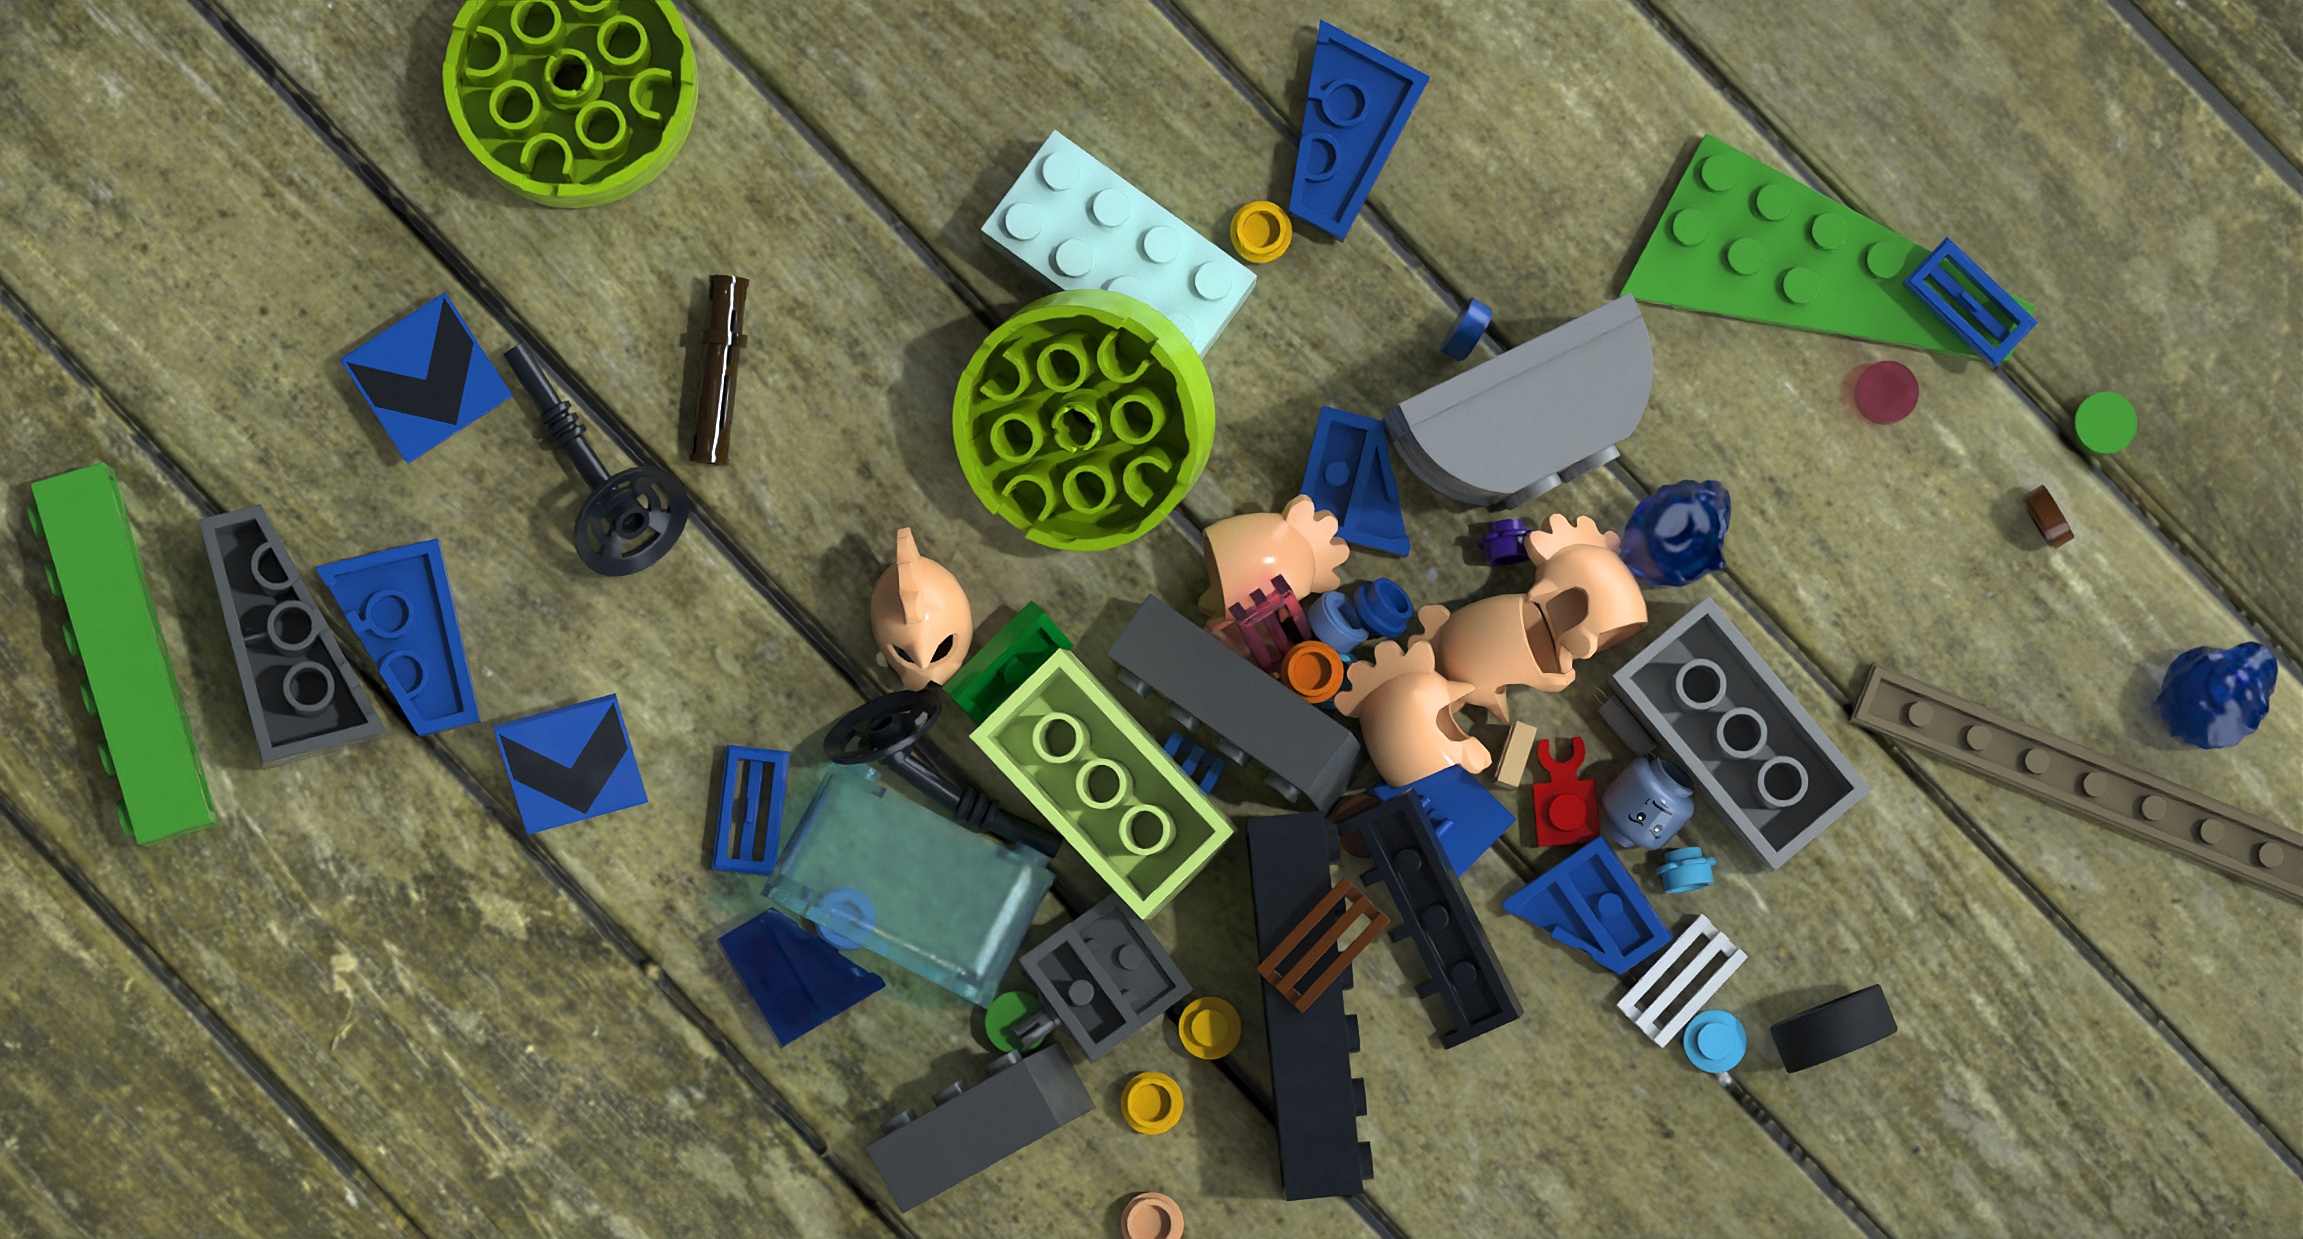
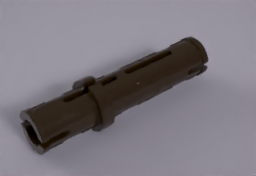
[689,275,750,466]

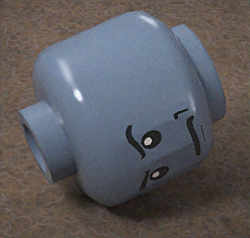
[1601,756,1695,850]

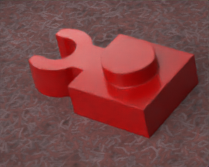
[1531,736,1600,848]

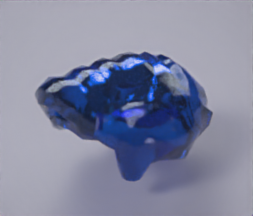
[1619,479,1731,588]
[2155,641,2278,750]

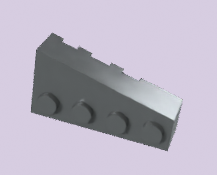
[199,504,387,770]
[1106,593,1370,818]

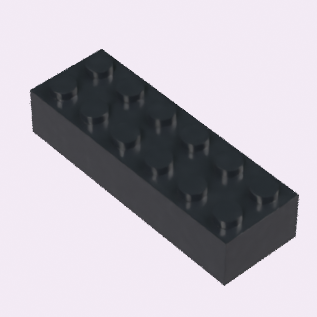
[1245,811,1374,1201]

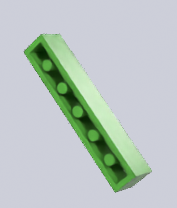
[27,462,220,847]

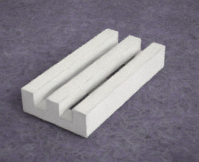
[1615,914,1748,1049]

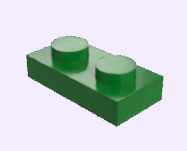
[942,600,1074,727]

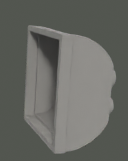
[1381,292,1653,511]

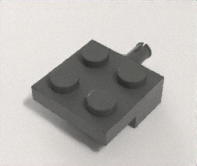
[1011,891,1194,1065]

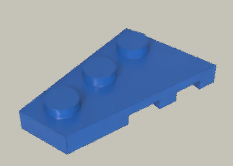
[1288,19,1430,243]
[315,538,482,737]

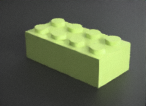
[969,648,1242,920]

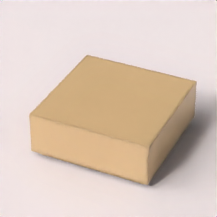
[1491,721,1537,791]

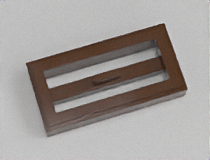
[1256,876,1391,1014]

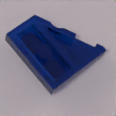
[716,907,886,1049]

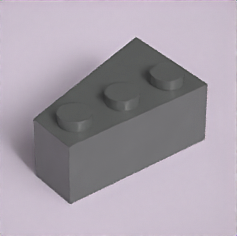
[866,1042,1096,1214]

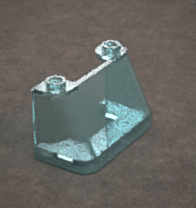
[760,763,1056,1010]

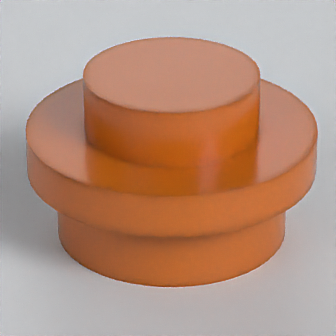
[1281,641,1344,704]

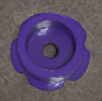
[1478,519,1535,566]

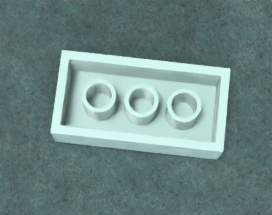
[981,130,1257,360]

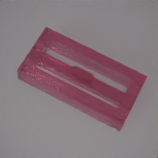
[1228,574,1317,680]

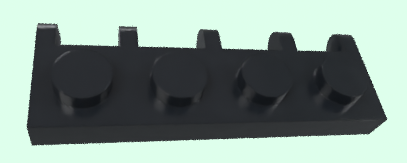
[1335,787,1524,1050]

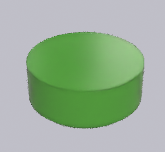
[2072,392,2137,456]
[985,991,1046,1054]

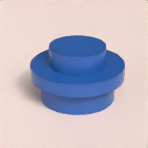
[1354,578,1413,638]

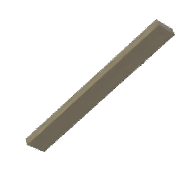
[1849,662,2303,904]

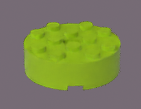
[442,0,699,209]
[952,289,1215,552]

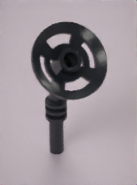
[503,342,689,577]
[823,689,1064,859]

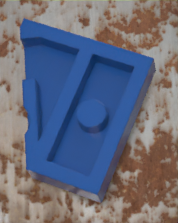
[1298,405,1410,558]
[1501,833,1674,975]

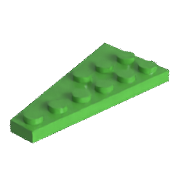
[1618,133,2036,364]

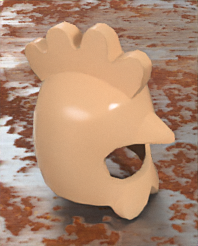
[1197,494,1350,632]
[1524,513,1649,673]
[870,527,973,692]
[1407,593,1576,724]
[1334,640,1492,789]

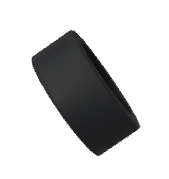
[1770,984,1898,1074]

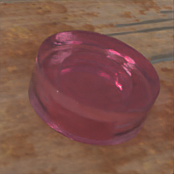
[1854,361,1919,425]

